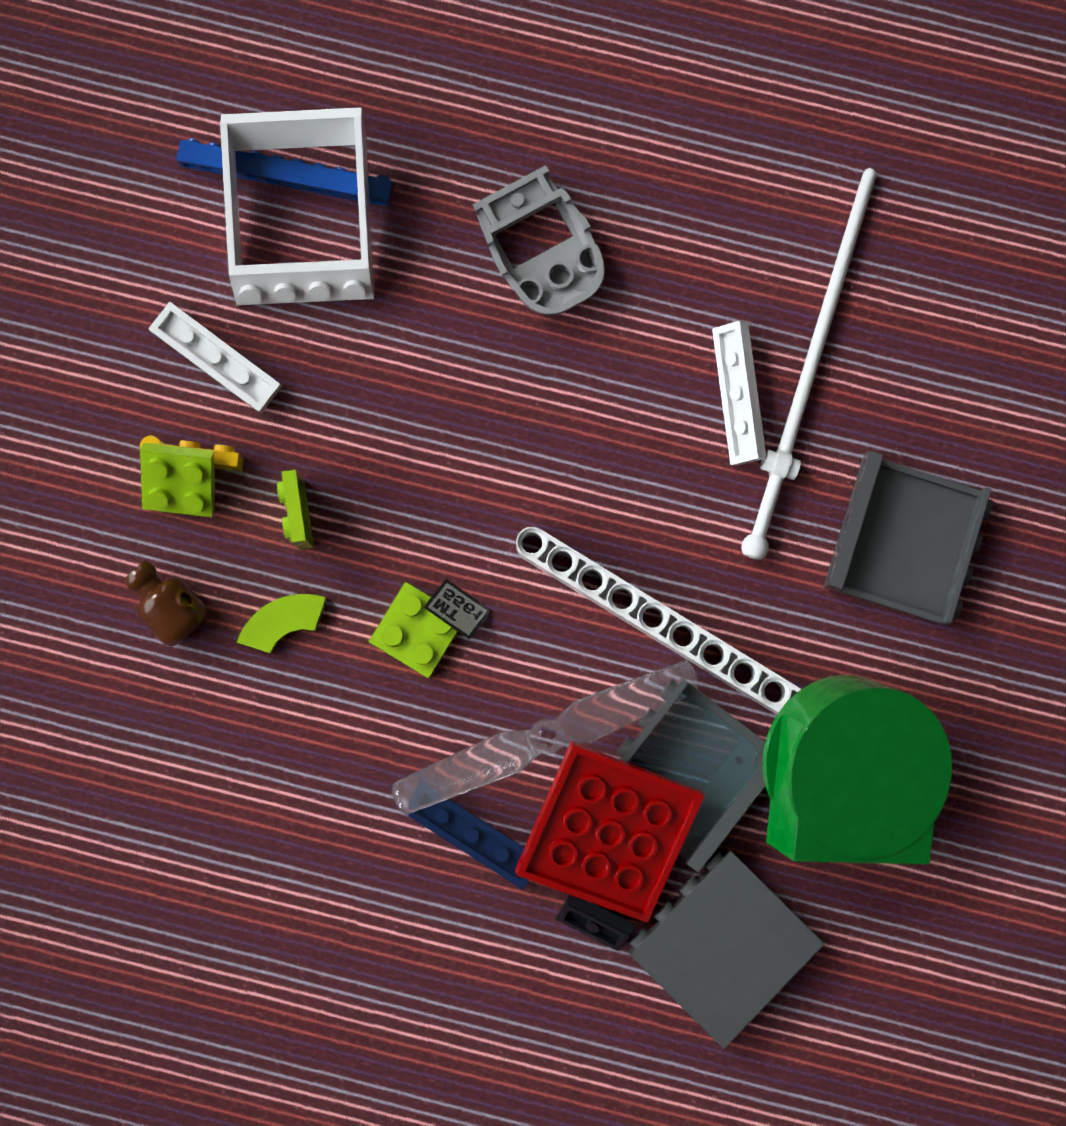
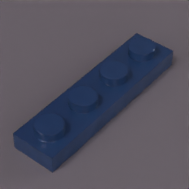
[403,781,529,890]

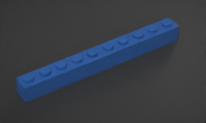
[176,138,394,207]

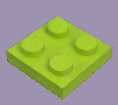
[140,443,215,517]
[277,469,314,550]
[368,582,458,679]

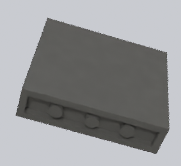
[823,451,993,626]
[628,849,824,1049]

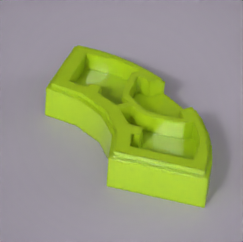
[236,594,327,654]

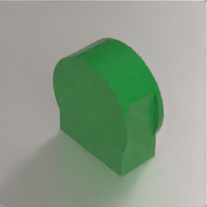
[763,675,952,864]

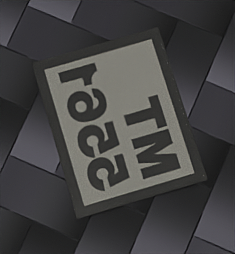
[423,579,492,640]

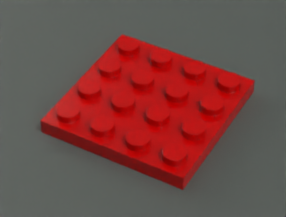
[515,741,705,923]

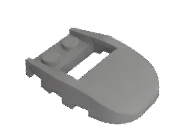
[472,165,604,315]

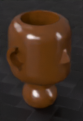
[125,561,208,646]

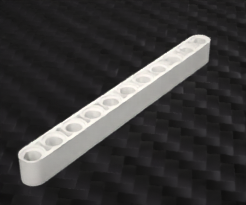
[516,527,801,715]

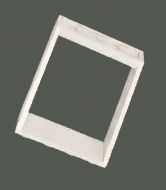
[220,107,374,305]

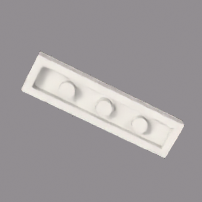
[149,302,282,414]
[712,320,767,465]

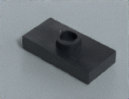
[556,895,635,951]

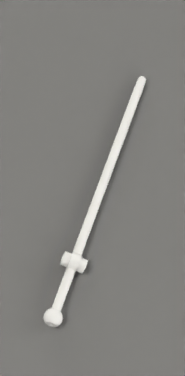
[741,168,876,560]

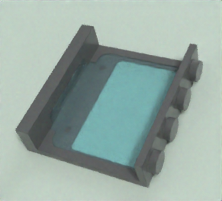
[616,678,765,872]

